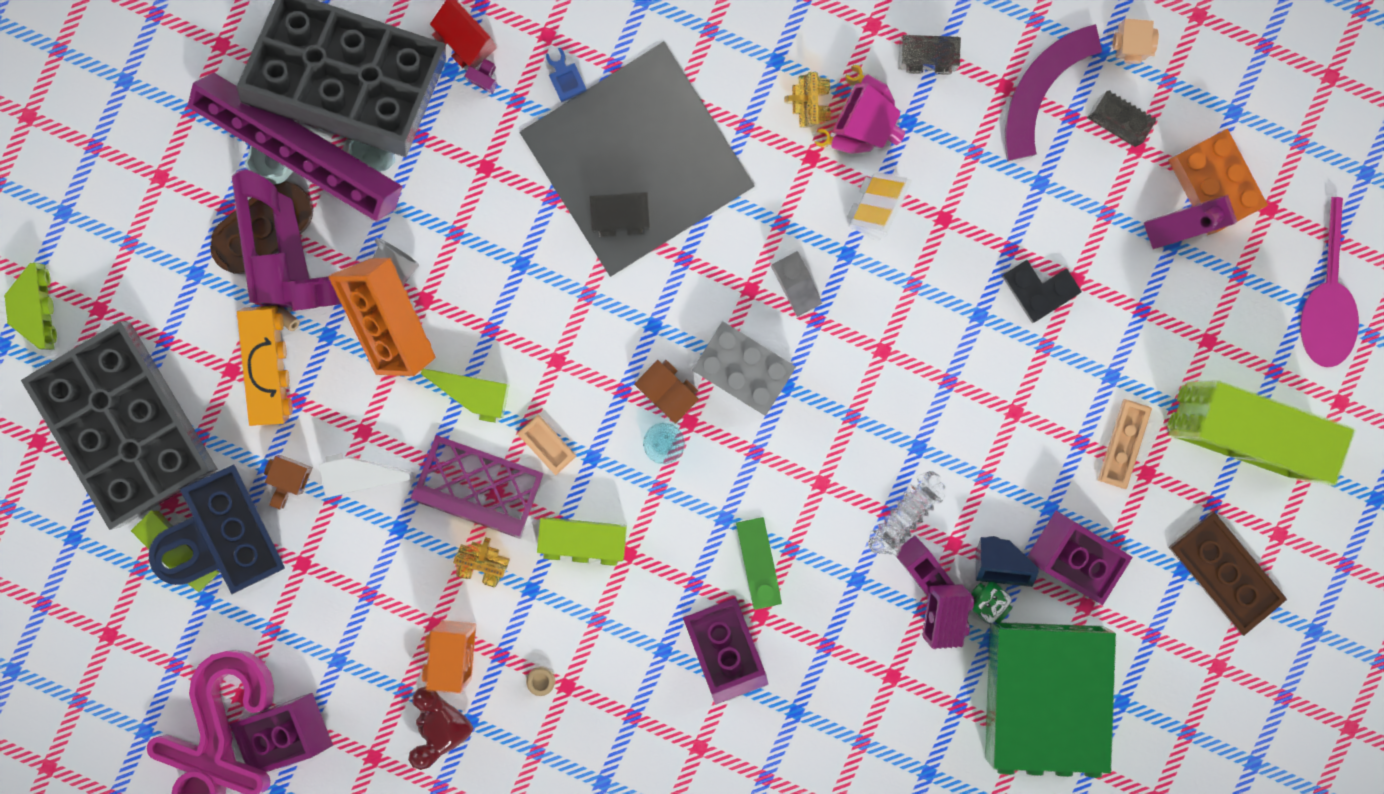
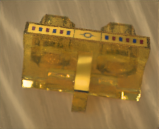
[784,72,831,128]
[453,537,510,587]

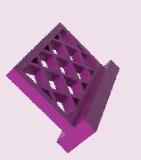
[411,435,544,539]

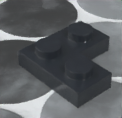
[1001,260,1082,323]

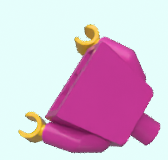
[814,65,905,154]

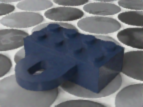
[148,464,285,595]

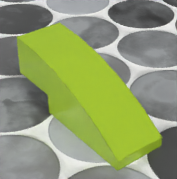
[131,510,220,592]

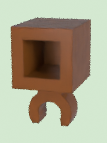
[264,455,313,510]

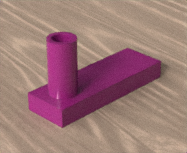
[1144,195,1237,249]

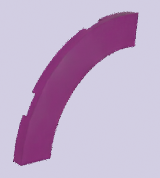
[1005,24,1102,162]

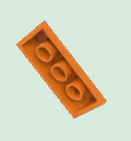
[328,258,436,376]

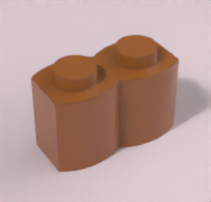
[634,359,699,424]

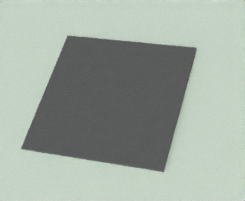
[519,41,755,277]

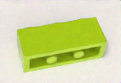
[537,517,627,566]

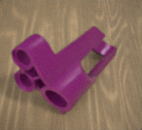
[231,169,341,311]

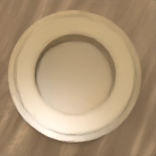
[526,666,556,696]

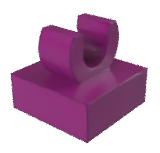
[464,58,498,94]

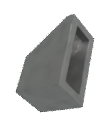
[771,251,822,317]

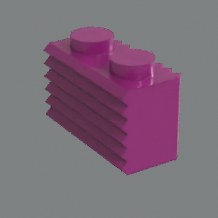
[922,584,974,650]

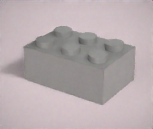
[692,321,796,416]

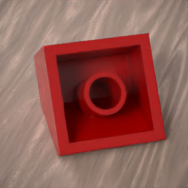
[430,0,497,69]

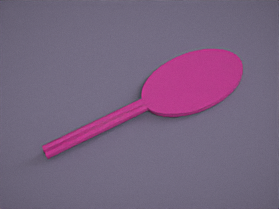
[1300,197,1359,367]

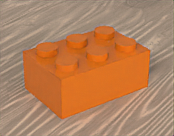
[1168,128,1268,235]
[422,620,477,693]

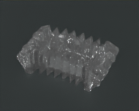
[868,471,947,556]

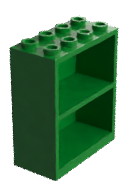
[985,622,1116,778]

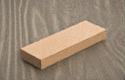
[1097,399,1152,490]

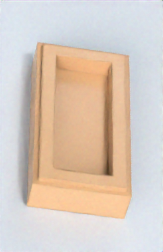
[517,414,577,476]

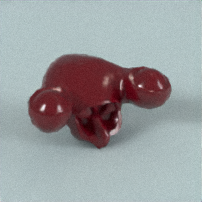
[408,686,474,770]

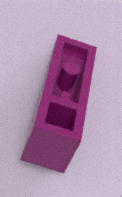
[893,535,955,597]

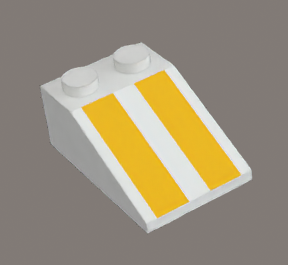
[847,172,913,241]

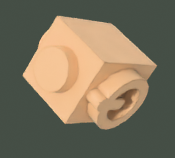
[1112,19,1159,64]

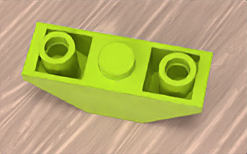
[4,263,57,350]

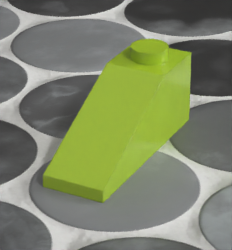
[421,369,510,423]

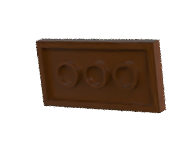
[1168,511,1288,636]

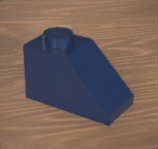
[975,536,1039,587]

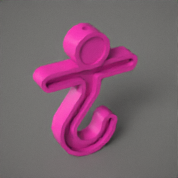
[147,650,275,794]

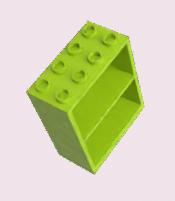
[1168,381,1356,486]

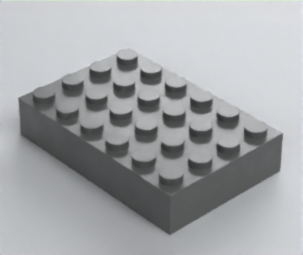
[237,0,446,158]
[20,321,218,530]

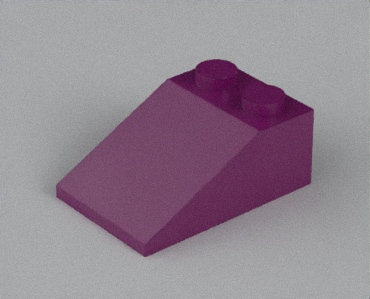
[1027,511,1133,605]
[683,598,769,705]
[229,693,333,772]

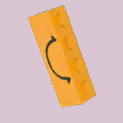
[237,305,293,426]

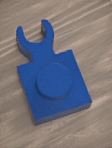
[546,47,587,103]

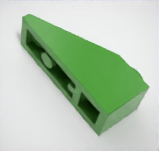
[736,517,782,610]

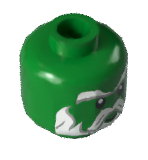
[971,582,1013,624]

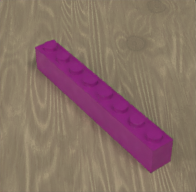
[187,73,403,222]

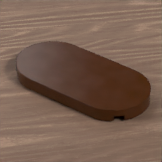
[210,181,313,274]

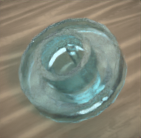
[643,422,685,465]

